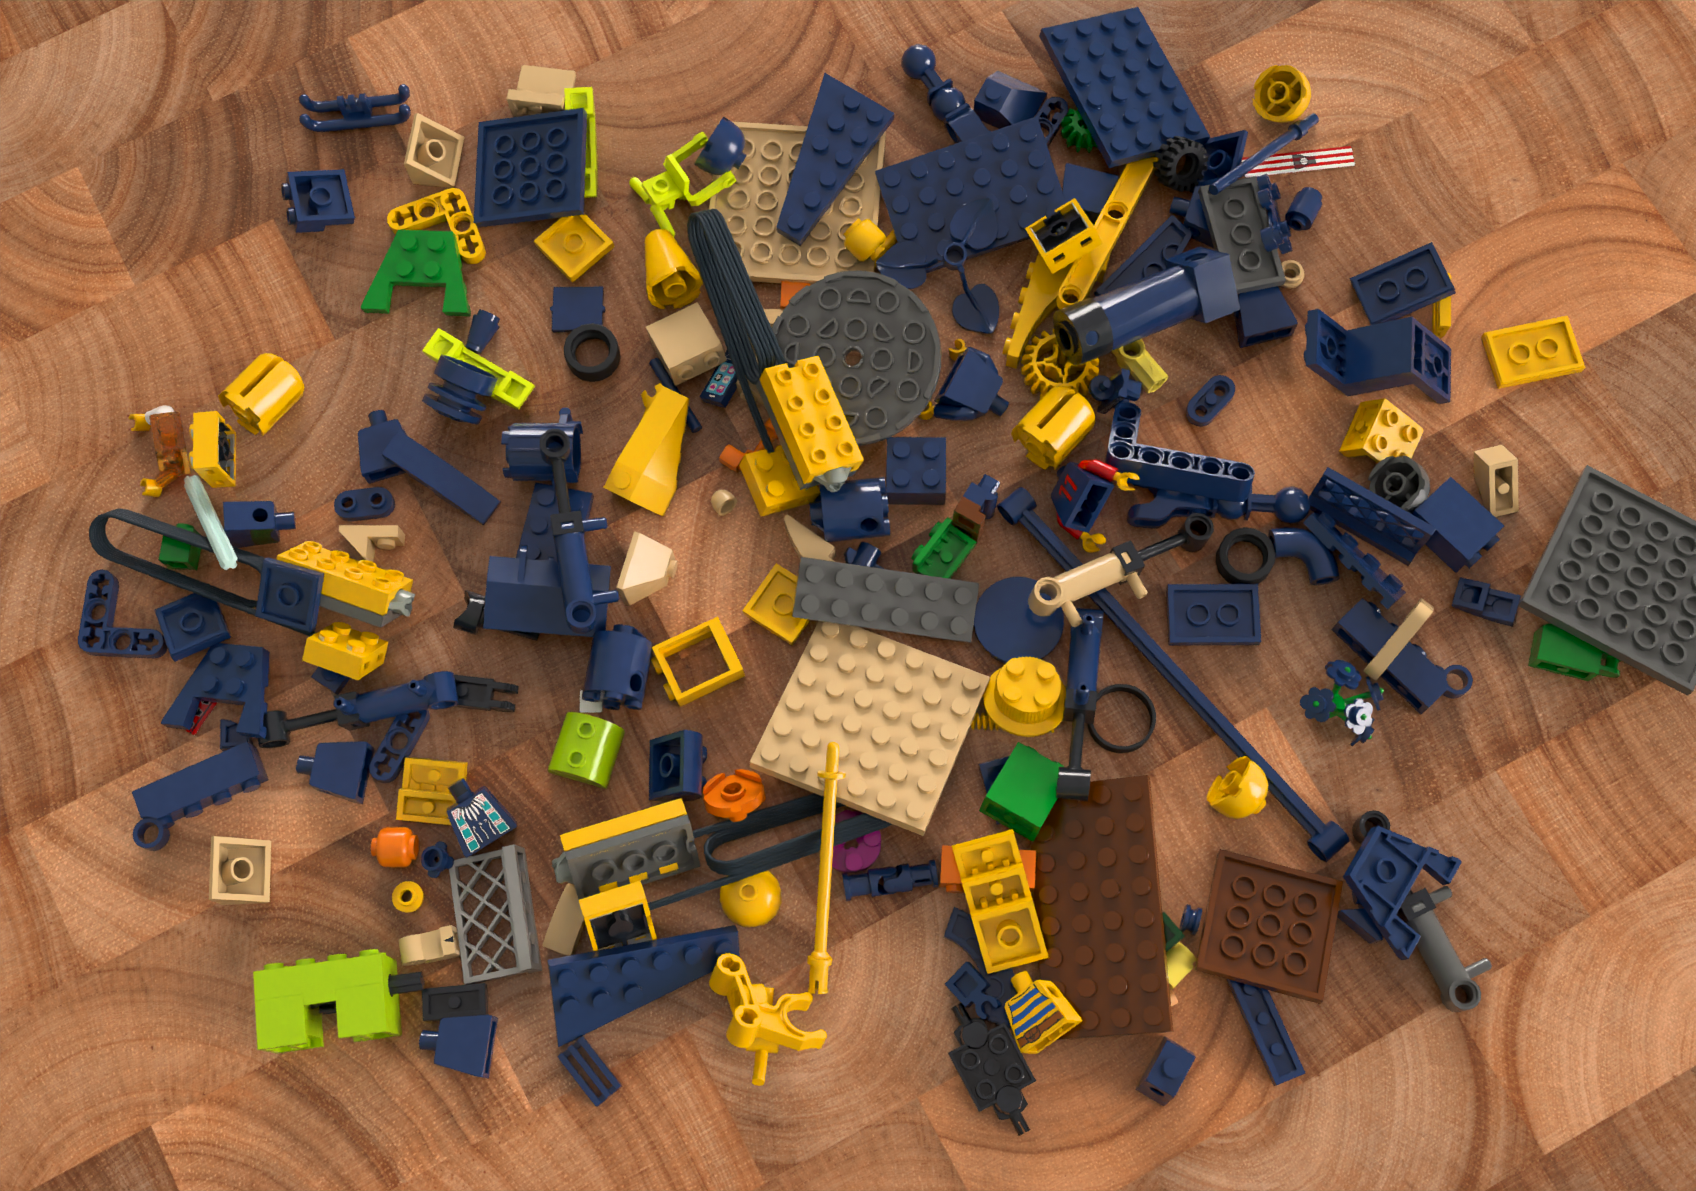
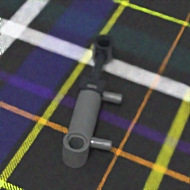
[1352,810,1492,1012]

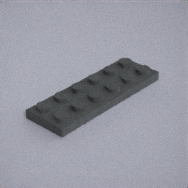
[792,557,979,643]

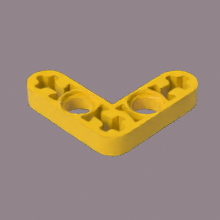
[387,188,486,264]

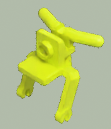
[629,132,737,237]

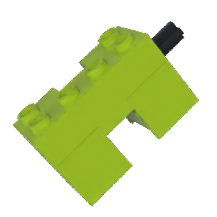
[253,949,425,1054]

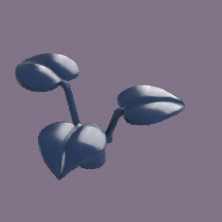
[876,198,999,334]

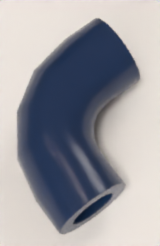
[1268,527,1340,585]

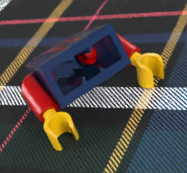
[1051,459,1140,553]

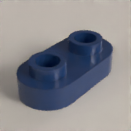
[1186,375,1235,427]
[334,487,395,522]

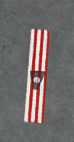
[1242,146,1355,178]

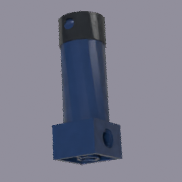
[1053,247,1240,366]

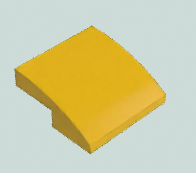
[396,757,468,825]

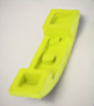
[564,87,598,198]
[422,328,535,410]

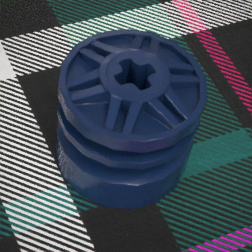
[422,354,498,425]

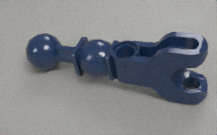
[901,44,992,144]
[1127,484,1310,529]

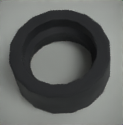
[563,323,621,382]
[1215,527,1276,584]

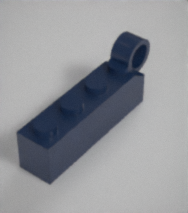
[1331,598,1473,714]
[132,741,269,851]

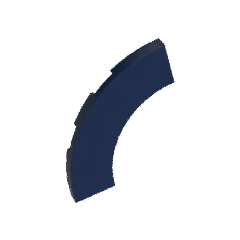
[943,907,1017,1030]

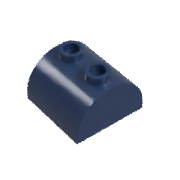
[649,730,707,802]

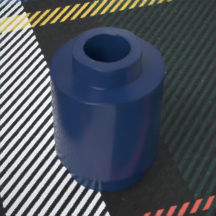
[1285,187,1322,231]

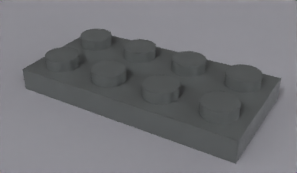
[1198,176,1286,294]

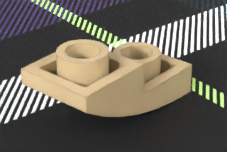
[542,883,585,956]

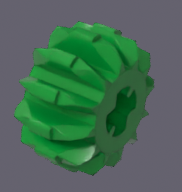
[1061,108,1099,153]

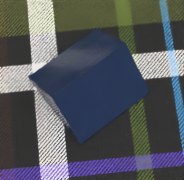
[1190,130,1248,193]

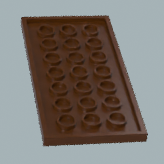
[1030,775,1174,1040]

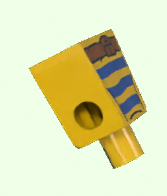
[1005,971,1082,1054]

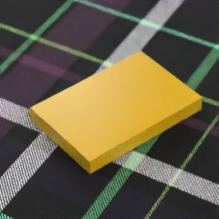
[1481,315,1585,389]

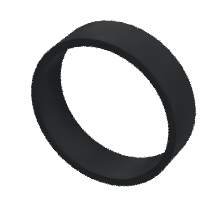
[1087,684,1156,753]

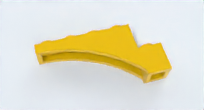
[1002,253,1111,369]

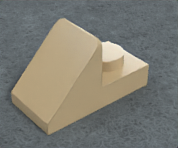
[339,525,405,562]

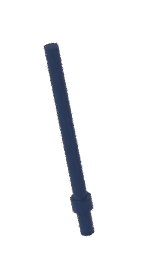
[1208,113,1319,195]

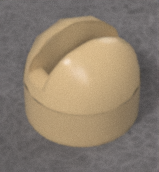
[711,490,737,516]

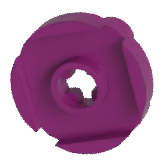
[832,810,881,873]

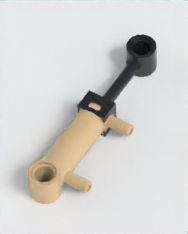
[1028,513,1214,627]

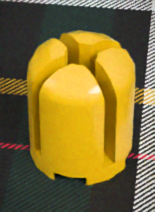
[218,353,304,436]
[1011,386,1096,470]

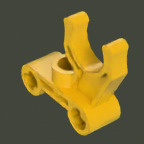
[709,953,827,1051]

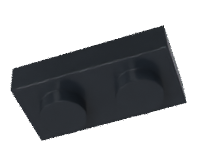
[422,983,488,1022]

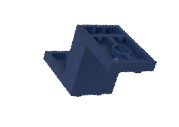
[1304,309,1451,404]

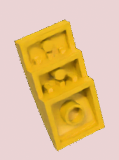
[952,829,1049,974]

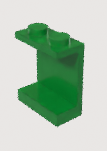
[979,742,1064,842]

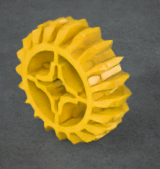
[1021,329,1099,399]

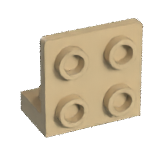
[506,65,576,117]

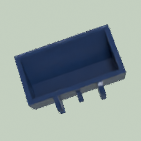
[483,545,611,637]

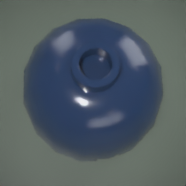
[694,117,747,175]

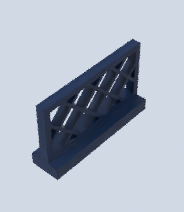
[1309,467,1436,566]

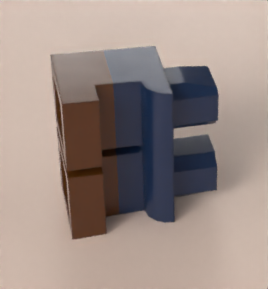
[952,474,1000,544]

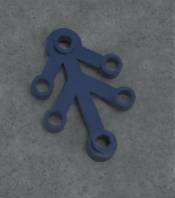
[1257,173,1293,255]

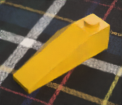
[603,386,689,516]

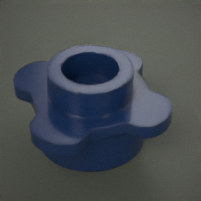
[421,841,454,878]

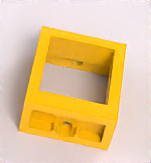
[651,616,745,707]

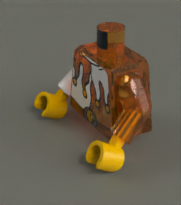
[129,405,191,497]

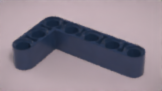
[1105,402,1255,502]

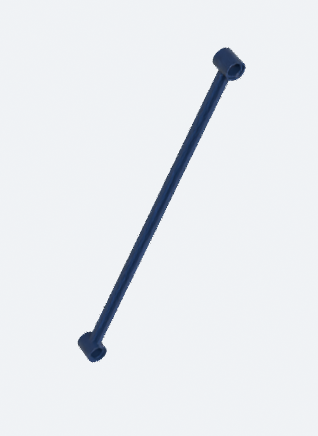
[997,486,1350,862]

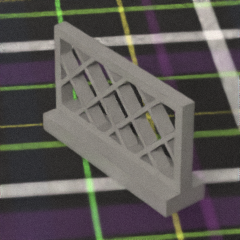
[449,844,542,985]

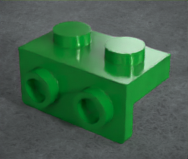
[911,517,976,579]

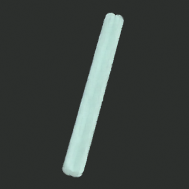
[184,475,238,570]

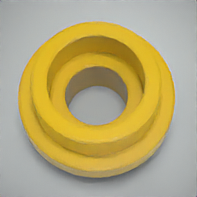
[392,881,424,913]

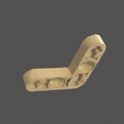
[1364,598,1434,681]

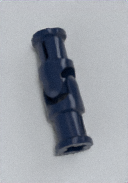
[842,859,939,901]

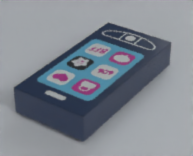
[699,350,738,408]

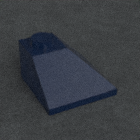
[974,71,1047,129]

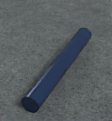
[649,357,702,433]

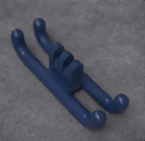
[299,84,411,132]

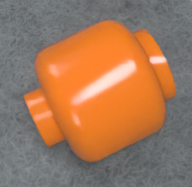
[371,827,419,868]

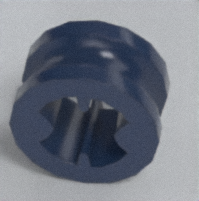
[1179,904,1202,936]

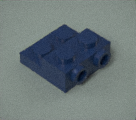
[281,169,355,233]

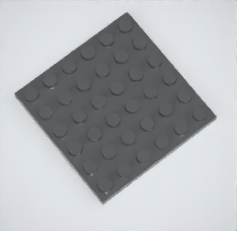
[1518,465,1696,696]

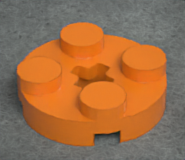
[703,769,766,822]

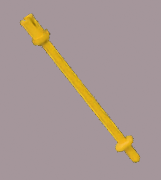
[807,742,846,994]

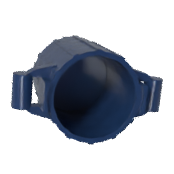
[501,407,583,495]

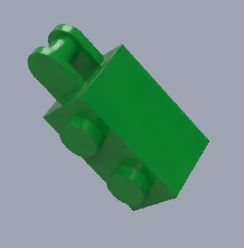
[1528,623,1621,681]

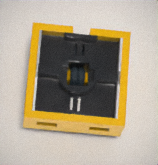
[1025,198,1103,274]
[189,411,236,488]

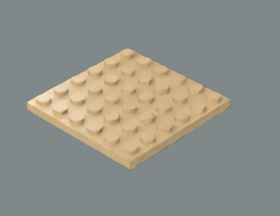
[709,121,886,285]
[750,621,990,836]

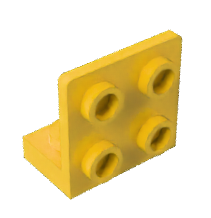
[1339,398,1423,463]

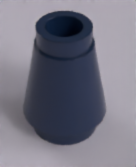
[465,309,500,355]

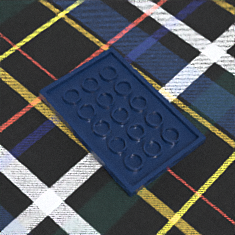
[1039,7,1210,168]
[875,116,1066,273]

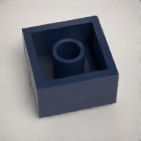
[886,437,946,505]

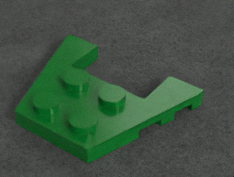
[361,230,471,317]

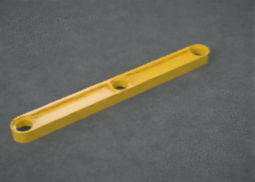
[1056,157,1159,309]

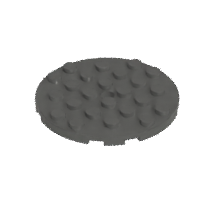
[772,271,942,446]

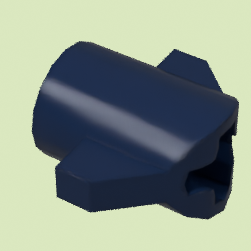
[844,542,884,569]

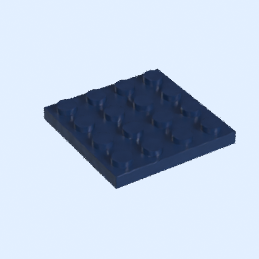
[474,108,587,228]

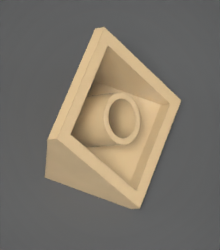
[404,113,465,188]
[209,836,271,905]

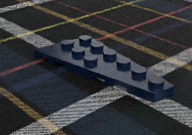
[776,73,894,246]
[547,925,740,1047]

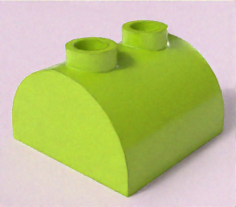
[548,712,625,789]

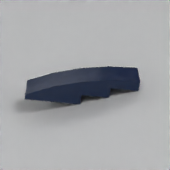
[381,430,500,526]

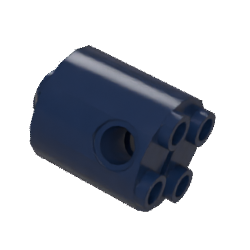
[809,477,890,542]
[582,624,653,710]

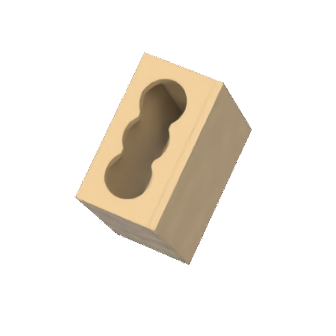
[646,302,727,386]

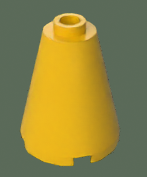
[644,229,703,309]

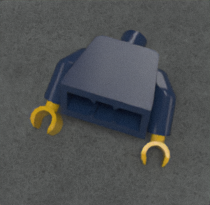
[919,339,1009,421]

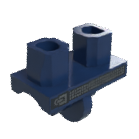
[1088,368,1142,414]

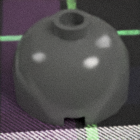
[1368,456,1430,514]

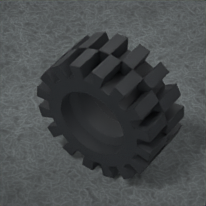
[1153,136,1208,192]

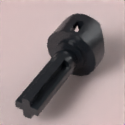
[453,590,540,641]

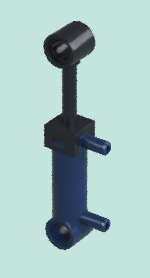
[540,429,619,634]
[1056,607,1104,801]
[258,671,458,748]

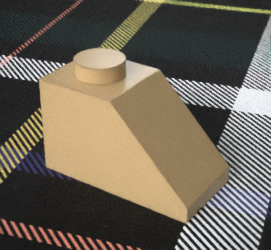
[1474,445,1519,517]

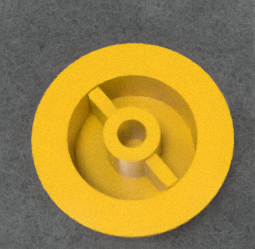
[983,656,1066,737]

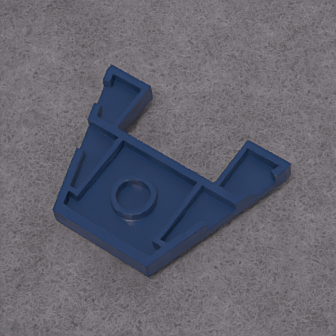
[161,643,270,739]
[1343,826,1462,960]

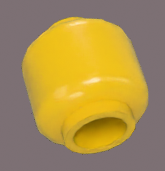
[843,218,886,262]

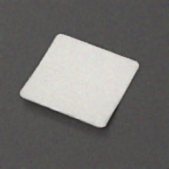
[580,690,602,713]

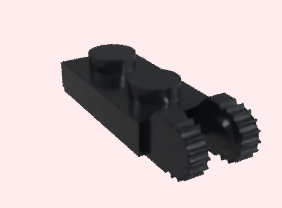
[453,675,519,712]

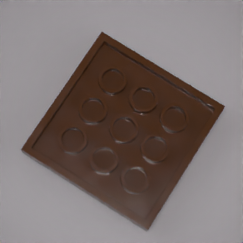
[1194,849,1343,1004]

